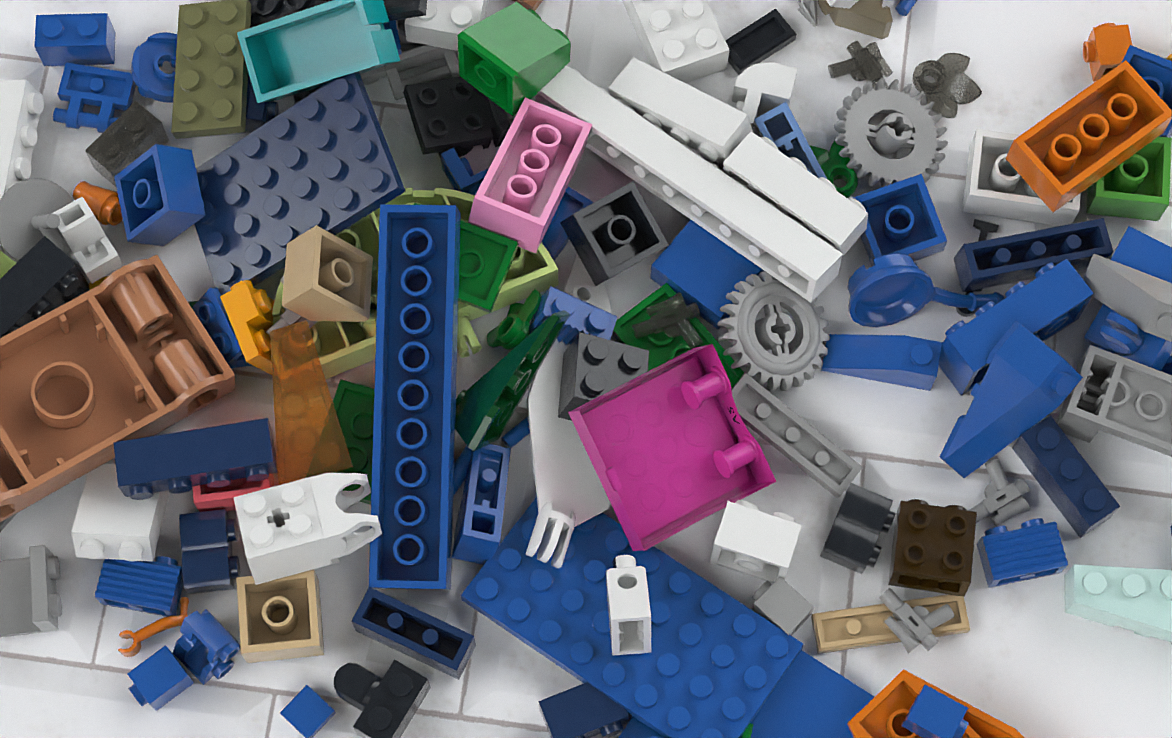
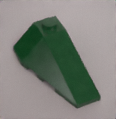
[455,310,570,451]

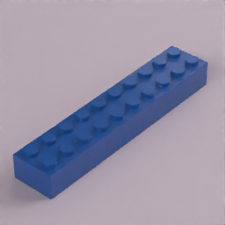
[369,204,461,590]

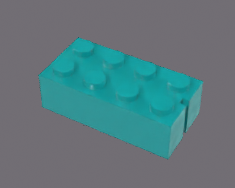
[237,0,400,103]

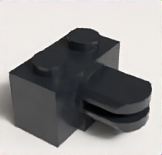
[334,659,431,738]

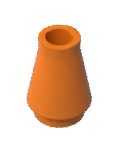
[73,181,123,226]

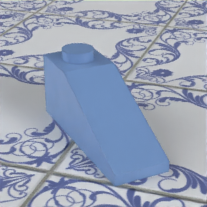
[754,102,827,179]

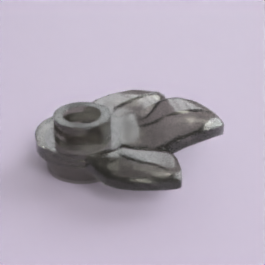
[912,53,982,118]

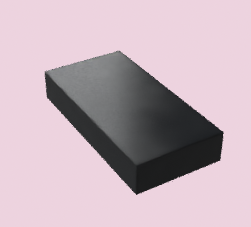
[725,9,797,75]

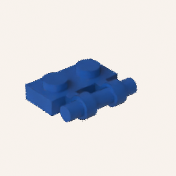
[53,63,136,134]

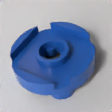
[131,32,177,103]

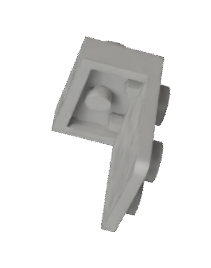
[0,545,62,637]

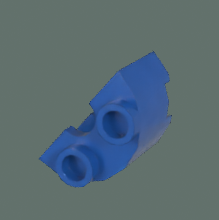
[172,609,241,685]

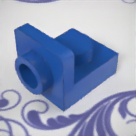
[441,148,489,195]

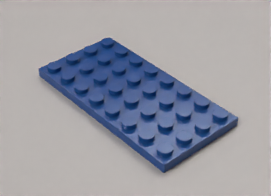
[461,496,804,738]

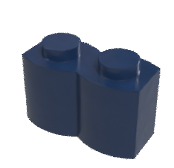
[179,509,241,594]

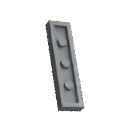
[723,373,863,498]

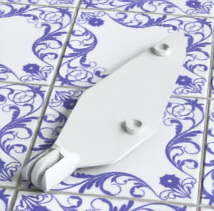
[525,254,615,568]

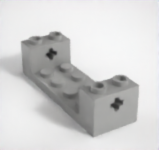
[1057,345,1172,457]

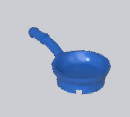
[847,254,1005,327]

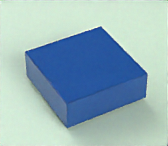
[280,685,336,738]

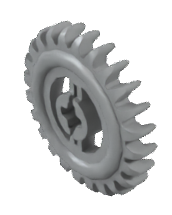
[834,78,948,187]
[717,271,830,391]

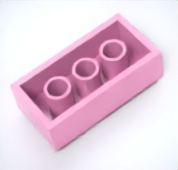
[468,97,592,254]

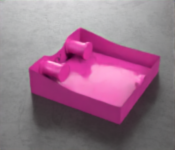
[568,344,776,551]

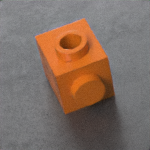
[1083,23,1132,81]

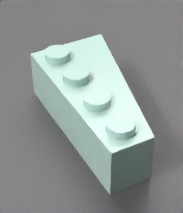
[1064,564,1172,645]

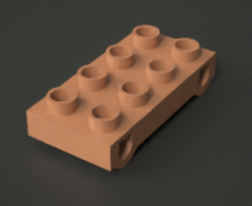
[0,254,235,522]

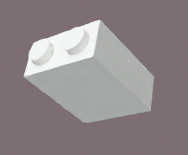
[71,464,170,562]

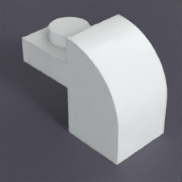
[732,62,798,131]
[52,197,124,283]

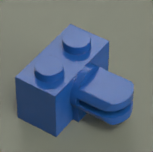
[1084,304,1172,371]

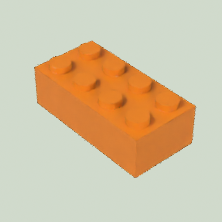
[1006,60,1172,213]

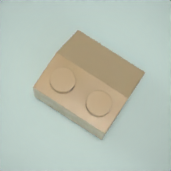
[282,225,373,322]

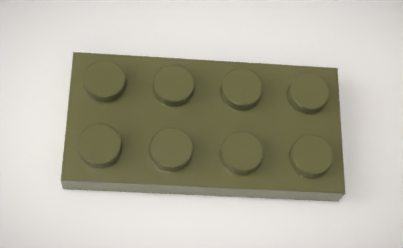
[171,0,251,139]

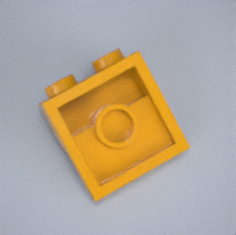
[220,280,287,377]

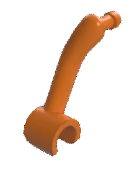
[118,597,189,657]

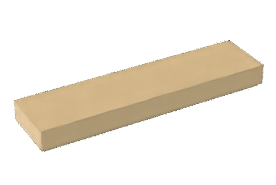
[811,594,970,654]

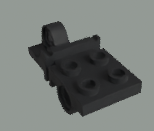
[403,77,510,158]

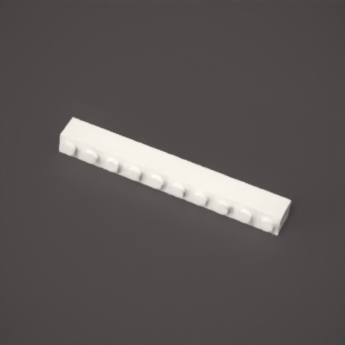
[531,66,843,303]

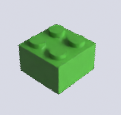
[1086,136,1172,221]

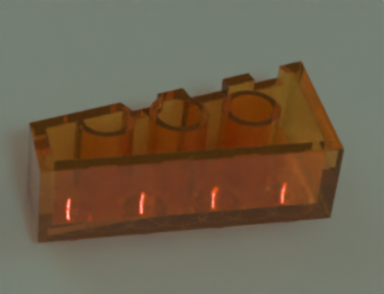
[270,320,353,485]

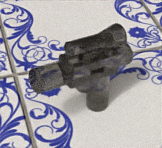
[828,41,893,89]
[631,292,704,349]

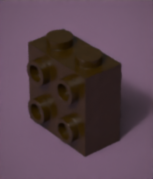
[888,499,977,597]

